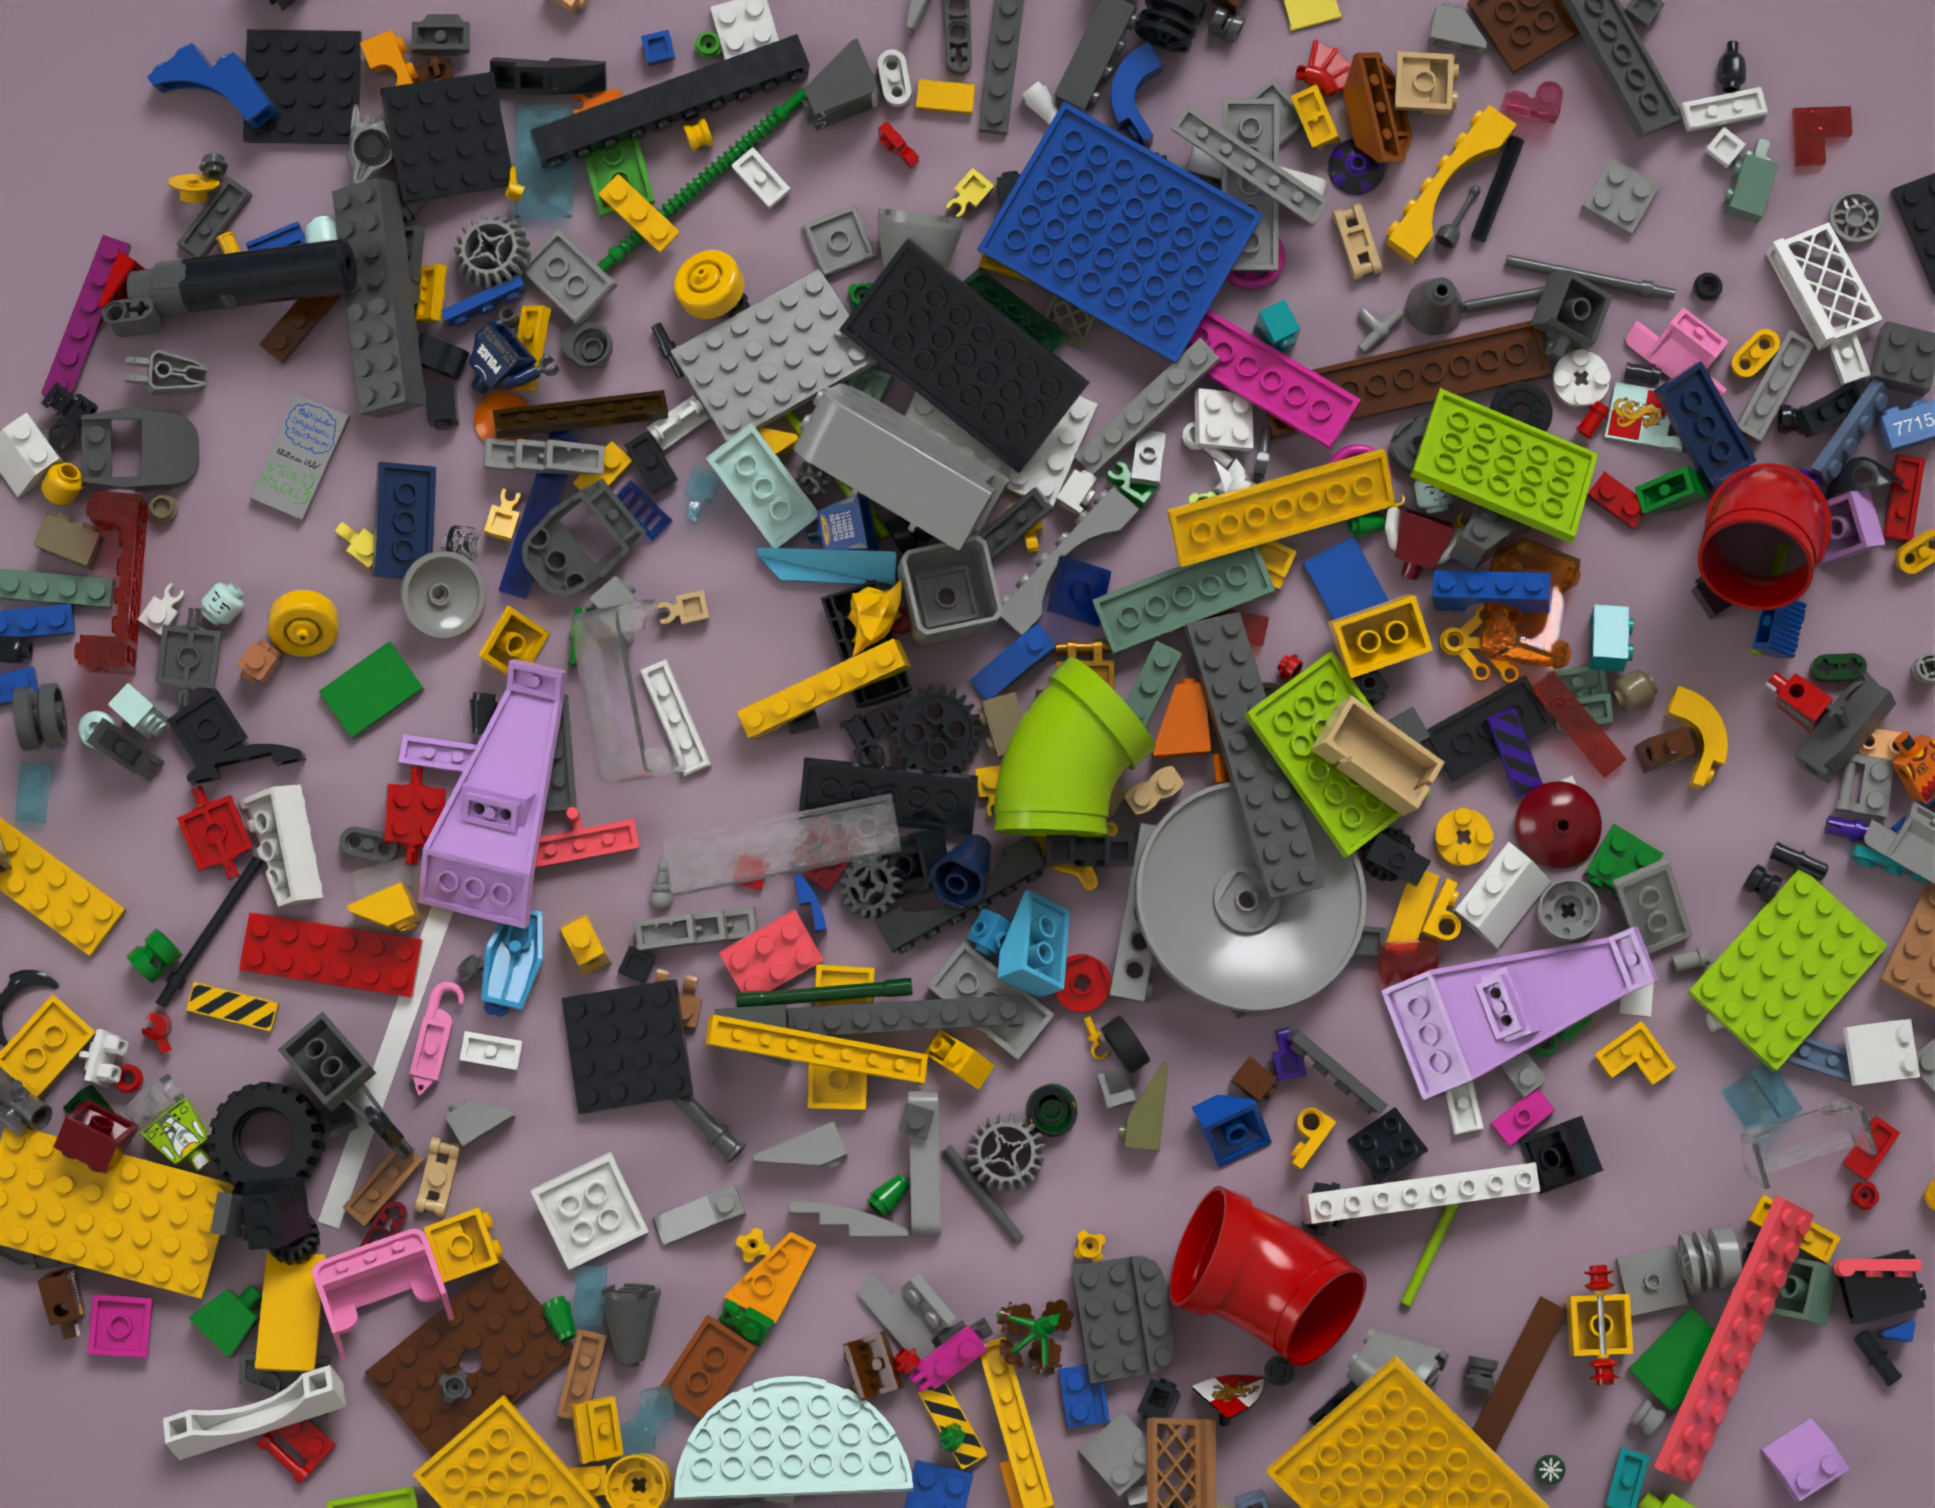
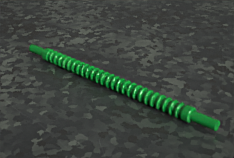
[597,88,805,272]

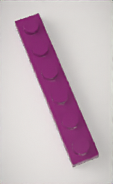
[41,235,131,399]

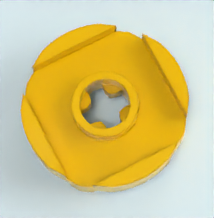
[1434,807,1494,866]

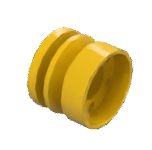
[604,1453,674,1508]

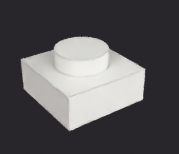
[1705,127,1746,168]

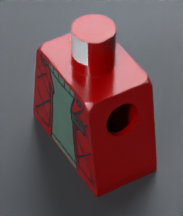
[1766,671,1833,733]

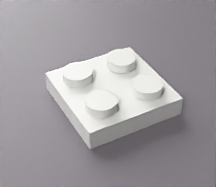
[710,0,779,60]
[1194,388,1253,452]

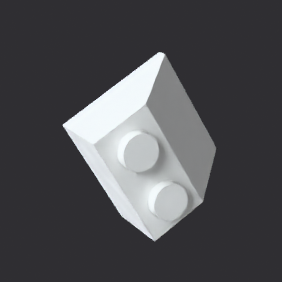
[0,412,64,498]
[1843,1019,1920,1086]

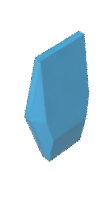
[481,910,543,1011]

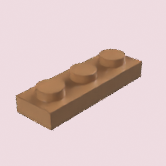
[343,1149,424,1227]
[556,1329,608,1420]

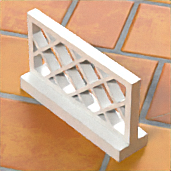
[1765,222,1883,351]

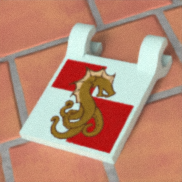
[1605,382,1683,453]

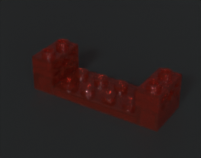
[74,491,149,675]

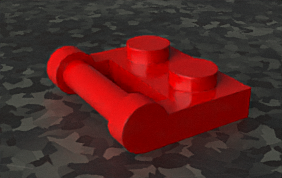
[256,1419,337,1485]

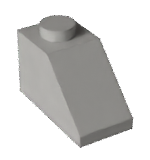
[1427,3,1487,56]
[589,576,636,645]
[445,1099,516,1147]

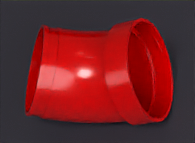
[1697,463,1832,610]
[1169,1186,1367,1366]

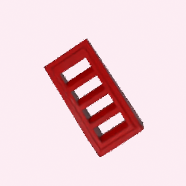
[98,251,146,309]

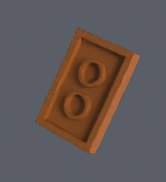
[658,1315,757,1419]

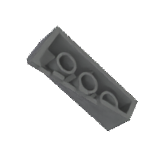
[1054,0,1139,111]

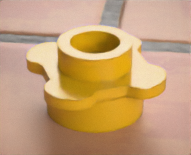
[736,1228,770,1262]
[1074,1230,1106,1262]

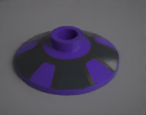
[1328,139,1385,195]

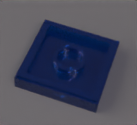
[1047,555,1112,627]

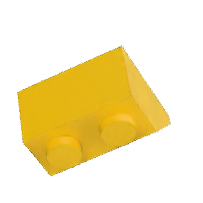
[347,882,422,933]

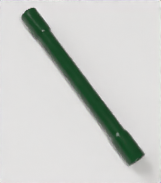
[736,978,913,1008]

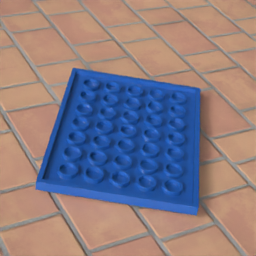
[977,101,1263,364]

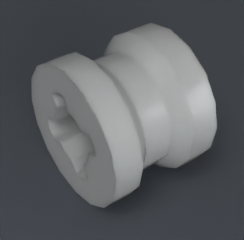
[1629,1399,1666,1437]

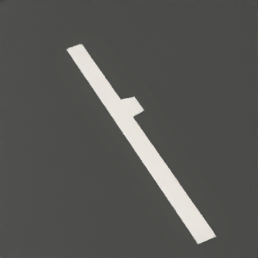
[318,906,453,1229]

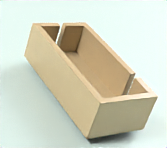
[1310,695,1445,816]

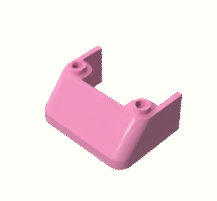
[312,1229,455,1360]

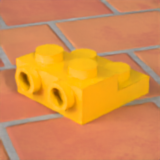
[423,1207,504,1283]

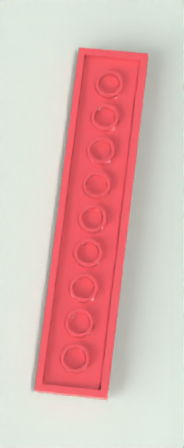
[1654,1196,1814,1484]

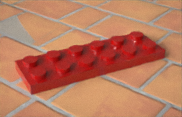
[239,912,423,998]

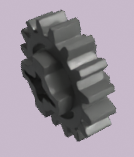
[840,855,903,918]

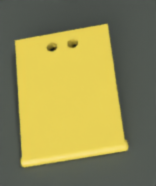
[1283,0,1342,31]

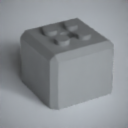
[896,535,1003,646]

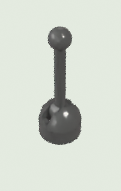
[1435,185,1481,248]

